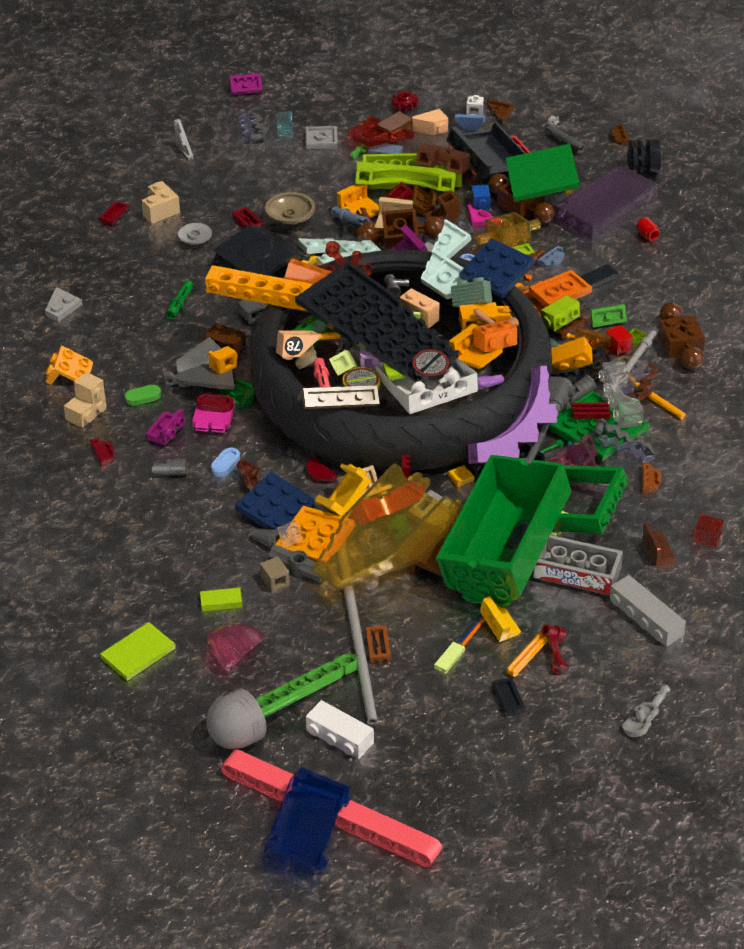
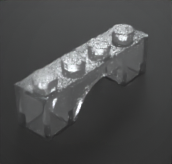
[599,360,644,428]

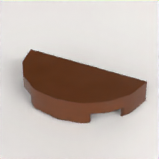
[610,124,630,146]

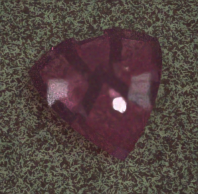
[547,433,599,483]
[207,623,266,671]

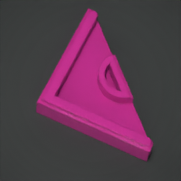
[467,204,503,227]

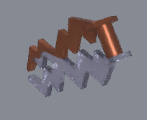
[618,360,658,408]

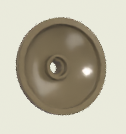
[265,192,315,225]

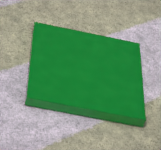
[506,144,580,202]
[548,391,650,461]

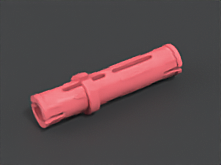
[313,358,330,388]

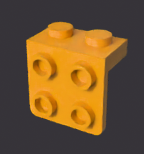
[337,184,379,218]
[449,324,503,369]
[45,345,93,385]

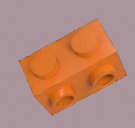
[473,320,517,352]

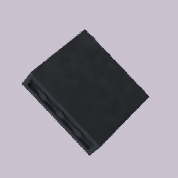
[446,121,526,179]

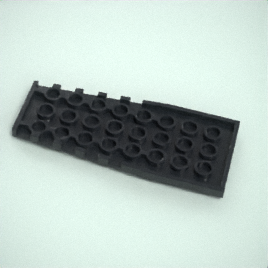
[295,261,459,383]

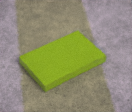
[100,622,176,681]

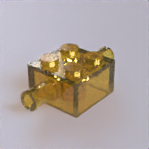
[476,212,541,247]

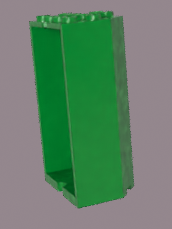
[436,455,571,608]

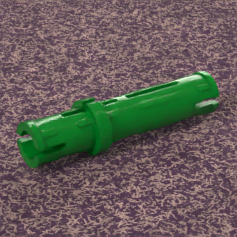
[165,280,194,320]

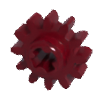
[391,91,419,112]

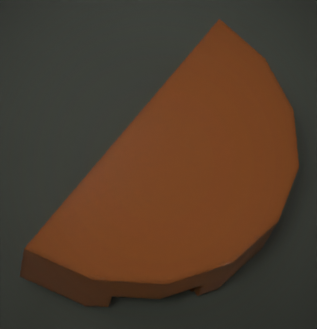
[642,463,662,493]

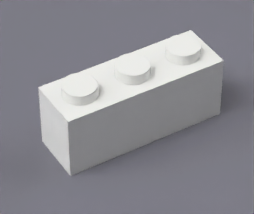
[306,700,374,759]

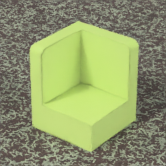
[329,350,359,376]

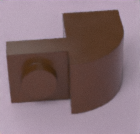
[425,190,461,223]

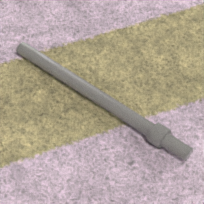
[602,330,657,402]

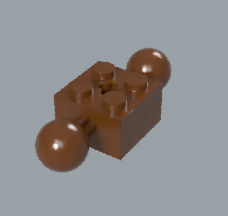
[488,173,555,224]
[356,208,444,250]
[658,302,705,369]

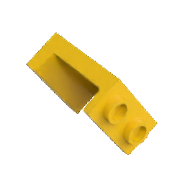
[314,464,371,517]

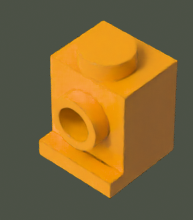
[208,346,238,375]

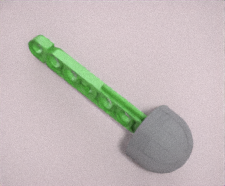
[206,653,358,749]

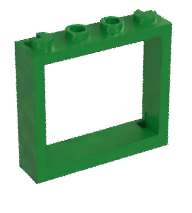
[552,465,628,534]

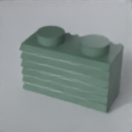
[450,277,492,308]

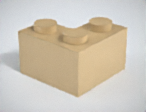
[142,181,180,224]
[64,372,107,428]

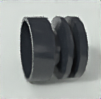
[627,139,661,174]

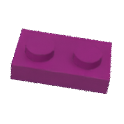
[145,409,185,446]

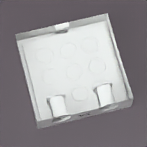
[375,358,478,414]

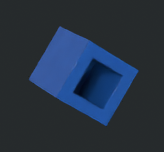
[472,185,491,210]

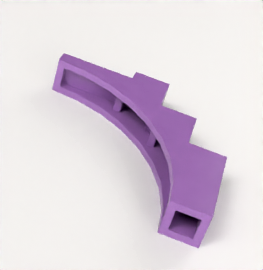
[468,366,558,464]

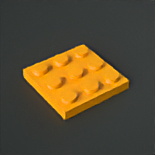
[275,506,355,566]

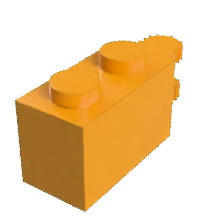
[459,302,512,331]
[551,337,593,373]

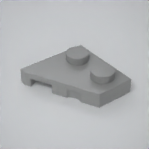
[45,287,82,322]

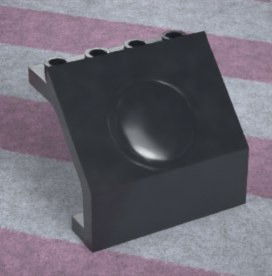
[210,225,310,276]

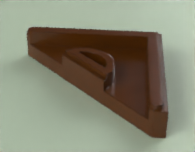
[487,99,514,124]

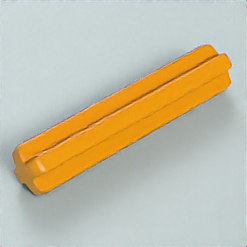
[506,632,547,677]

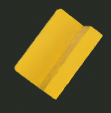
[480,597,521,642]

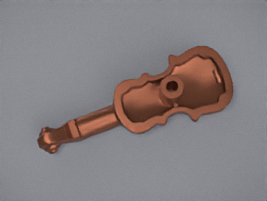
[236,459,261,490]

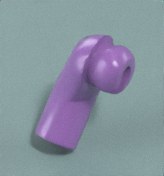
[477,374,504,390]

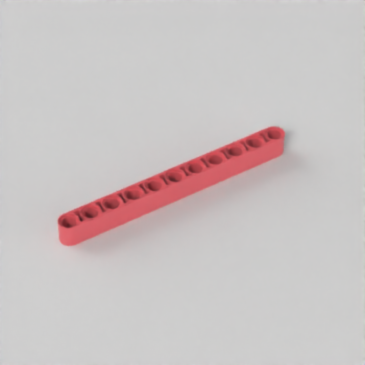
[221,750,442,867]

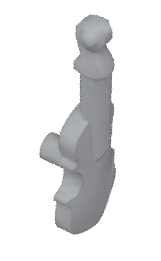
[622,685,670,737]

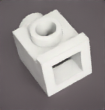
[466,95,484,115]

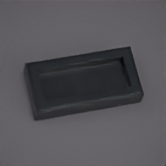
[492,677,526,717]

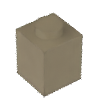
[260,556,290,592]

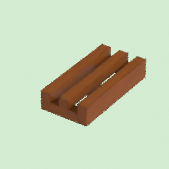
[366,625,391,663]

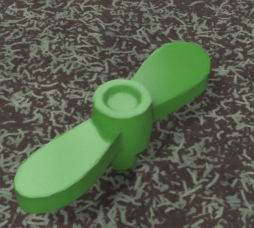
[351,141,369,159]

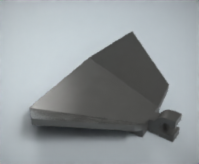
[164,337,235,390]

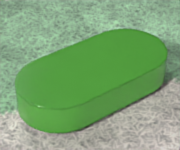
[125,385,161,406]

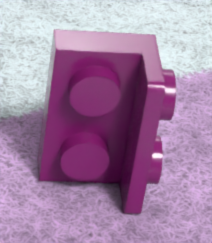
[230,73,262,95]

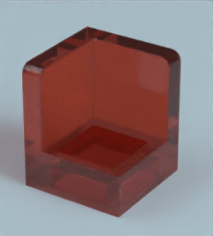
[694,514,724,547]

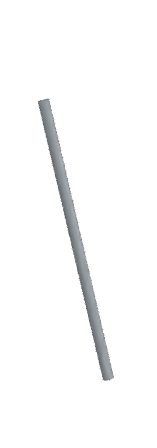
[337,540,378,725]

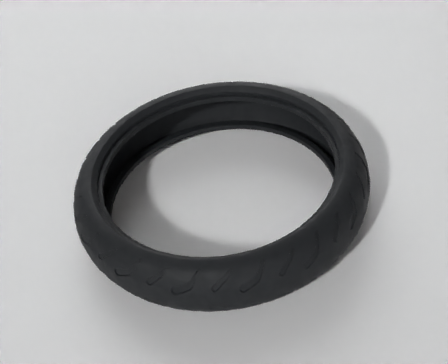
[248,250,552,472]

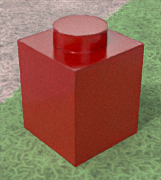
[605,325,633,356]

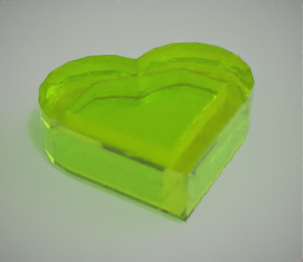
[629,328,647,346]

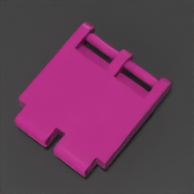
[192,401,235,433]

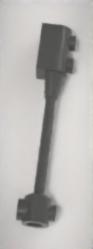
[522,376,575,463]

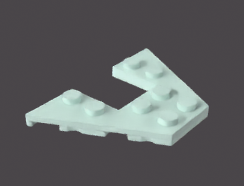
[421,219,472,299]
[297,238,382,266]

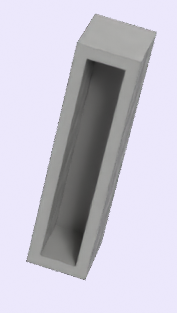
[610,575,686,647]

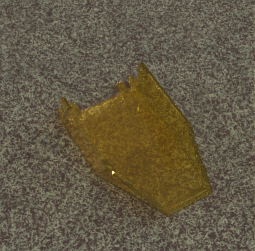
[312,463,465,590]

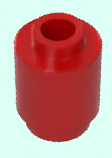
[636,217,660,241]

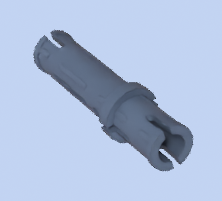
[331,206,370,226]

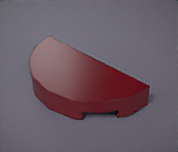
[90,438,115,467]
[306,456,338,483]

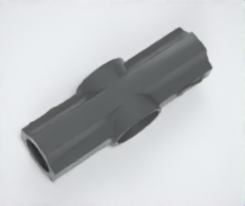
[268,545,329,583]

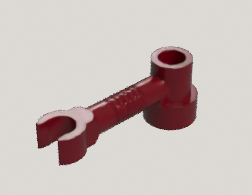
[541,624,567,674]

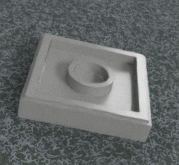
[306,126,338,149]

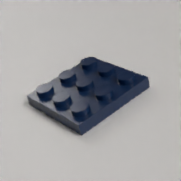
[459,238,535,299]
[235,472,317,534]

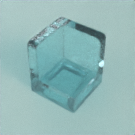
[277,111,293,137]

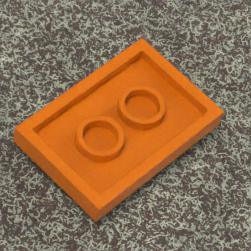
[529,270,592,307]

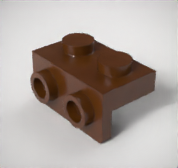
[410,185,437,217]

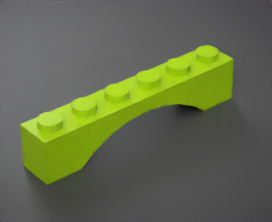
[355,161,456,192]

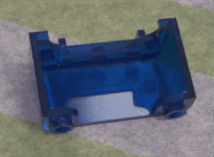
[262,766,351,873]

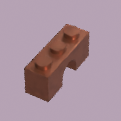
[416,143,470,174]

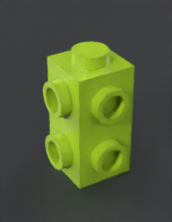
[541,295,580,331]

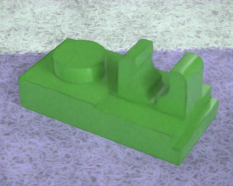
[589,304,627,327]

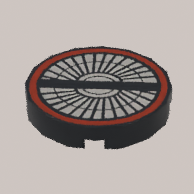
[412,349,450,381]

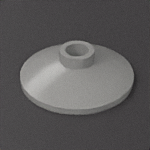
[178,223,212,245]

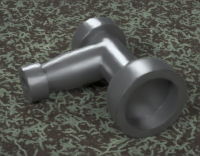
[384,274,409,297]

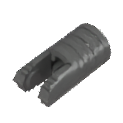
[570,375,596,404]
[151,458,187,476]

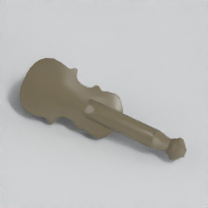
[295,345,317,369]

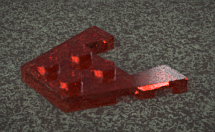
[347,115,414,147]

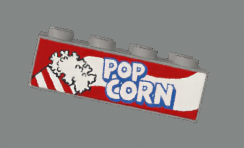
[533,535,623,595]

